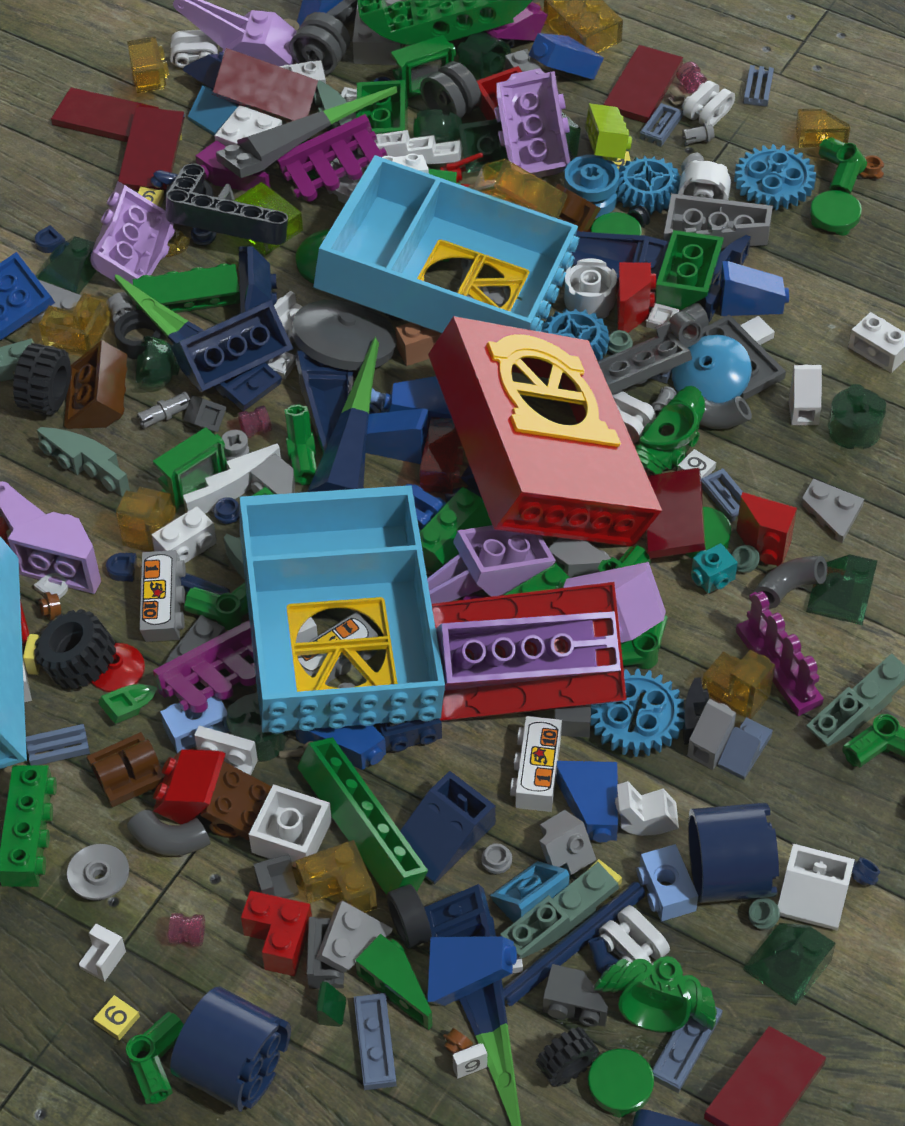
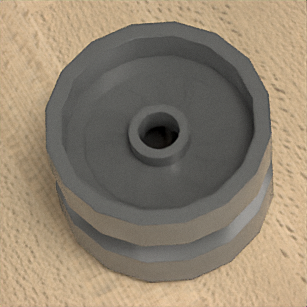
[289,12,350,75]
[420,61,481,125]

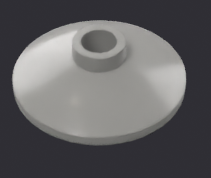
[67,844,129,900]

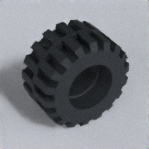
[13,343,71,415]
[34,609,116,689]

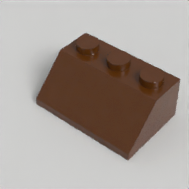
[64,340,127,429]

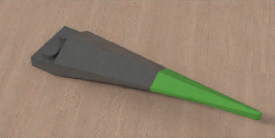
[216,86,397,178]

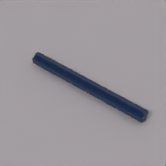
[503,882,645,1006]

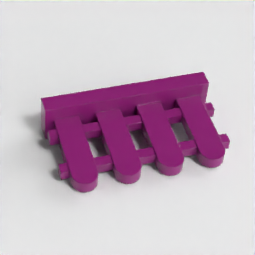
[277,114,388,201]
[736,591,824,716]
[153,620,256,713]

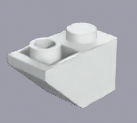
[789,365,822,425]

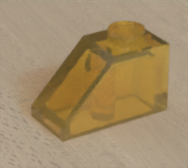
[795,109,850,148]

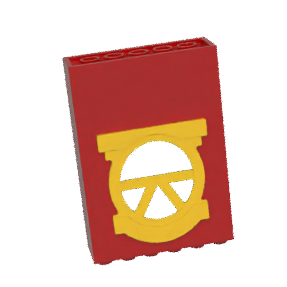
[428,316,662,546]

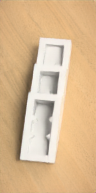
[357,130,462,164]
[183,443,281,514]

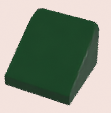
[316,981,346,1027]

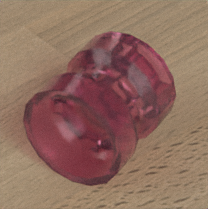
[676,62,708,93]
[238,405,272,438]
[168,913,205,946]

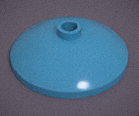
[672,335,752,403]

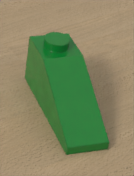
[355,934,433,1031]

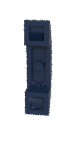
[703,235,751,322]

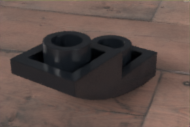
[683,677,709,745]

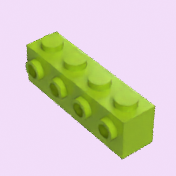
[585,103,632,161]

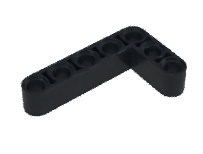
[166,164,288,245]

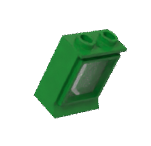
[391,35,456,99]
[153,427,227,513]

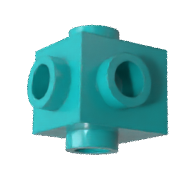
[691,543,738,594]

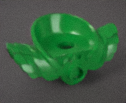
[635,386,705,474]
[594,956,717,1033]

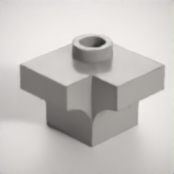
[539,810,596,875]

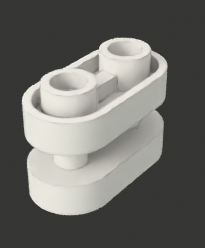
[170,30,218,68]
[682,81,735,126]
[612,391,656,443]
[599,905,670,963]

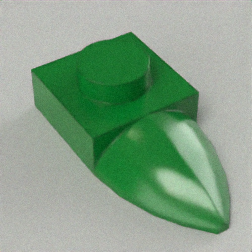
[98,684,157,724]

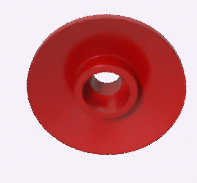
[91,643,145,693]

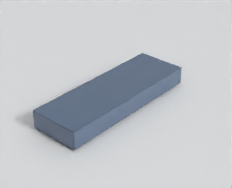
[354,993,397,1090]
[652,1007,723,1094]

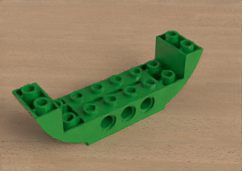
[357,0,533,45]

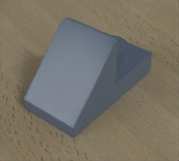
[717,717,773,780]

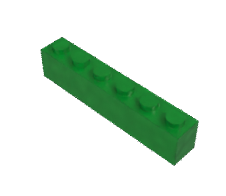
[297,737,428,895]

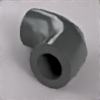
[699,396,752,429]
[754,556,827,608]
[127,810,211,856]

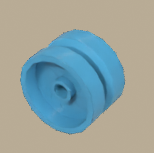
[564,155,619,218]

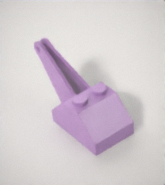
[173,0,297,66]
[0,482,101,594]
[427,525,556,604]
[563,562,666,642]

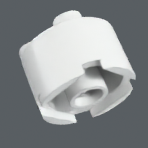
[678,160,731,200]
[564,258,617,318]

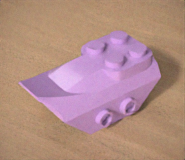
[494,68,570,179]
[90,181,175,285]

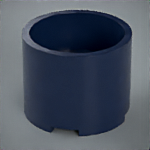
[688,803,779,903]
[170,986,291,1112]

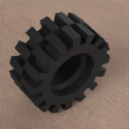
[536,1027,599,1087]

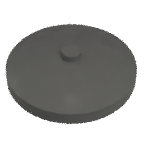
[292,300,397,370]

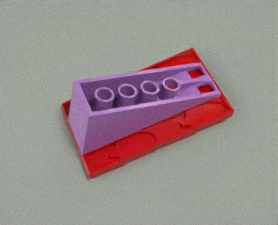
[432,582,627,721]

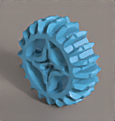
[617,155,681,215]
[541,307,610,361]

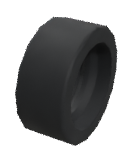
[114,310,165,359]
[386,884,432,949]

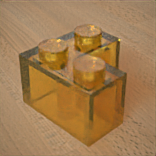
[127,36,169,93]
[39,293,111,355]
[116,487,176,552]
[702,650,775,719]
[295,840,377,913]

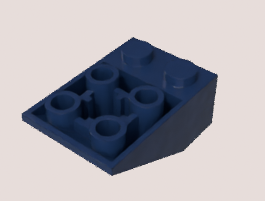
[400,771,496,884]

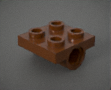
[541,184,601,232]
[87,732,165,807]
[200,761,272,841]

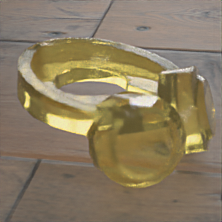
[165,227,190,257]

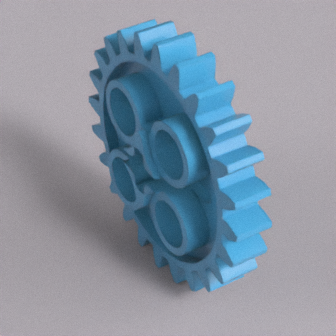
[734,144,816,210]
[590,669,685,757]

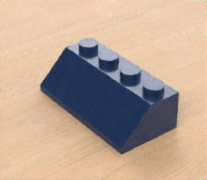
[170,300,293,392]

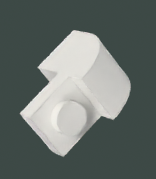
[615,781,679,836]

